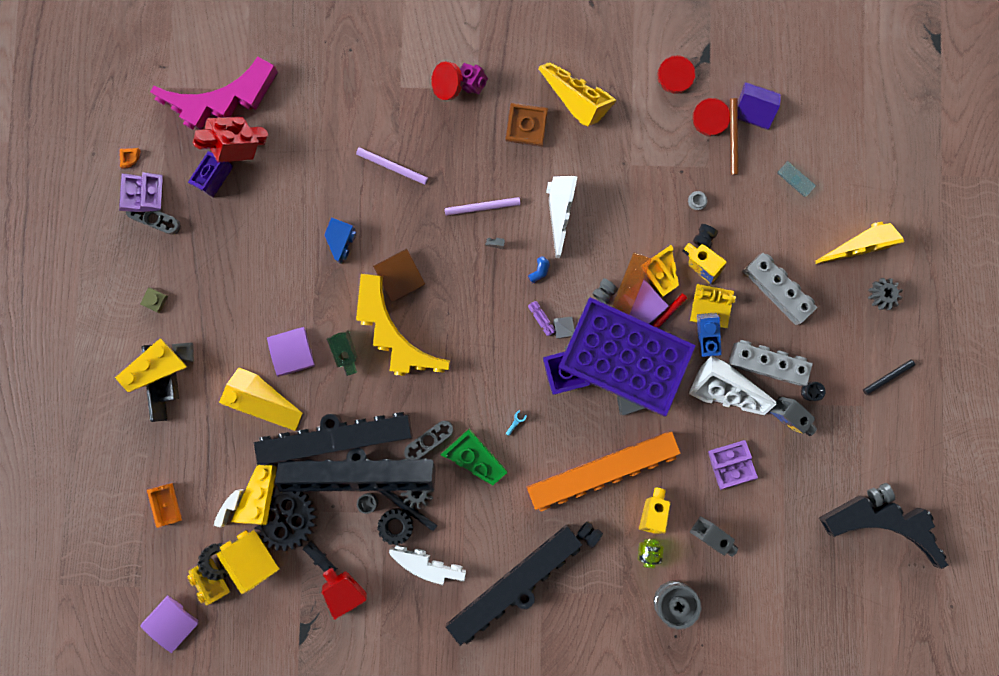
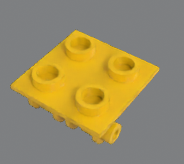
[690,284,736,328]

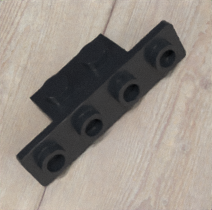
[141,345,179,422]

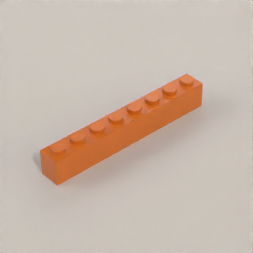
[526,431,681,512]

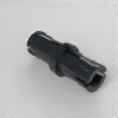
[302,541,338,572]

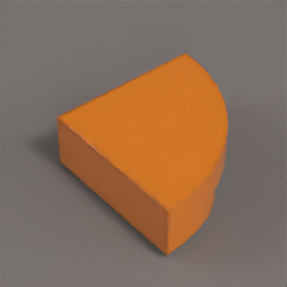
[120,148,141,169]

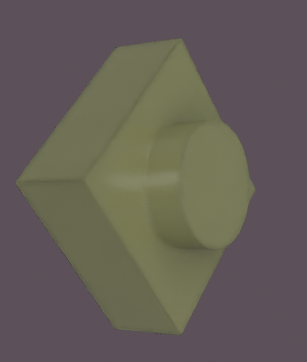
[140,287,168,313]

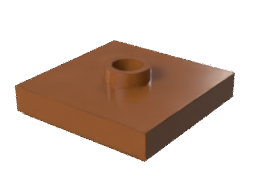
[505,103,548,147]

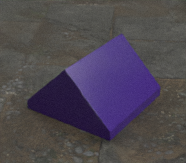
[738,82,781,130]
[188,151,233,198]
[543,352,590,395]

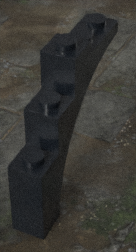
[819,496,949,569]

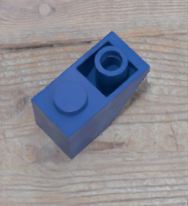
[324,217,356,264]
[697,313,721,357]

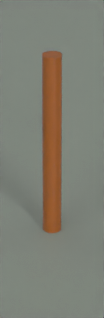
[730,98,739,175]

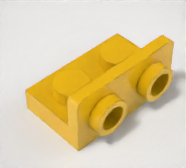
[187,558,230,605]

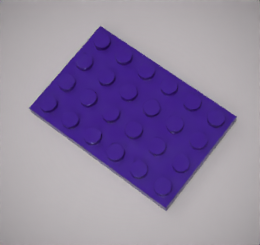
[558,297,696,417]

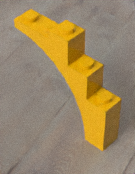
[356,274,450,376]

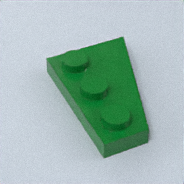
[440,428,508,485]

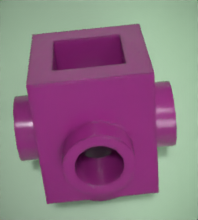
[460,63,488,94]

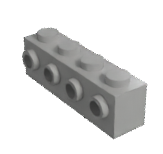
[743,253,818,325]
[728,340,813,386]

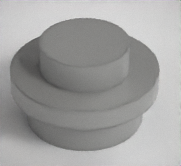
[688,191,707,210]

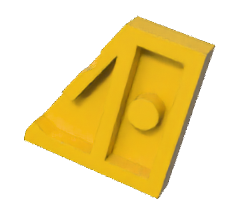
[640,245,679,297]

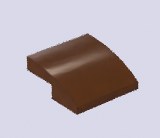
[373,248,425,302]

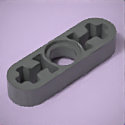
[126,211,181,235]
[404,421,453,460]

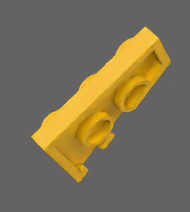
[115,338,188,392]
[231,465,277,525]

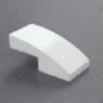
[214,489,244,527]

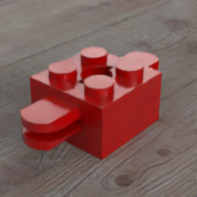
[193,117,268,162]

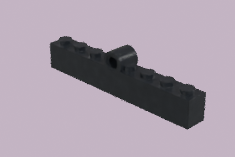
[254,412,413,465]
[275,448,436,492]
[445,525,582,646]

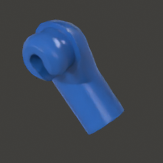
[528,256,550,284]

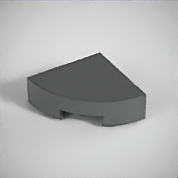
[485,238,505,249]
[172,343,194,362]

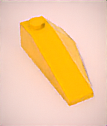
[539,63,616,127]
[815,222,904,264]
[219,367,303,431]

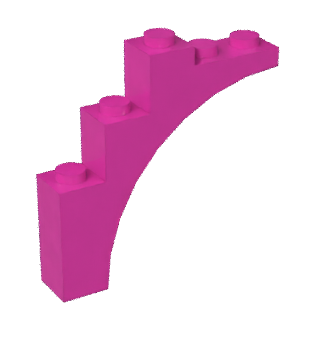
[150,57,278,130]

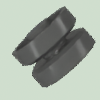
[653,581,701,629]

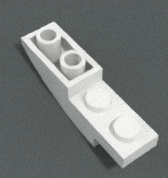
[389,545,466,585]

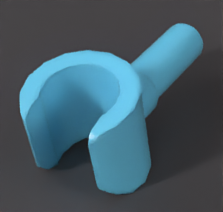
[506,410,526,436]

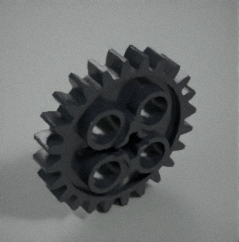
[254,488,318,551]

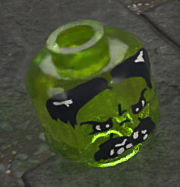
[637,539,664,568]

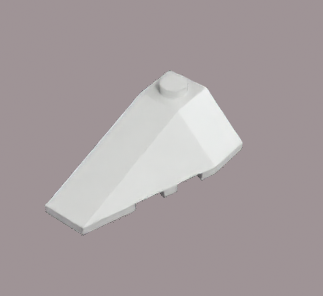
[546,176,577,258]
[689,356,776,415]

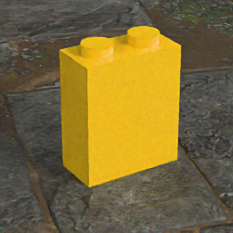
[216,530,279,594]

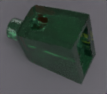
[327,330,358,376]

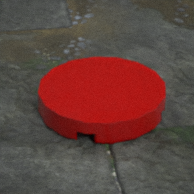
[657,56,695,94]
[431,61,463,100]
[692,98,730,136]

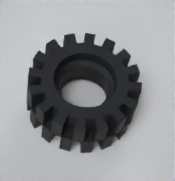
[377,508,414,545]
[197,543,229,581]

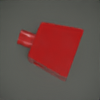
[322,568,367,620]

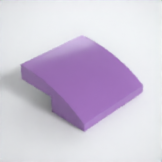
[119,173,162,212]
[613,278,669,324]
[267,327,315,377]
[708,440,758,490]
[141,595,198,653]

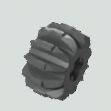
[868,278,903,310]
[401,491,434,509]

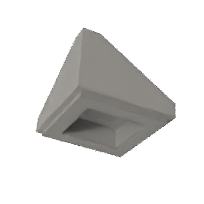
[553,317,574,339]

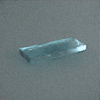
[777,161,816,197]

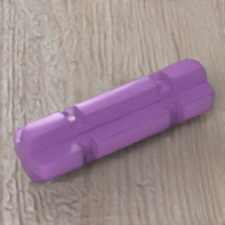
[528,301,555,336]

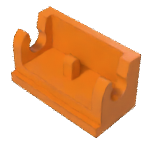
[147,483,182,528]

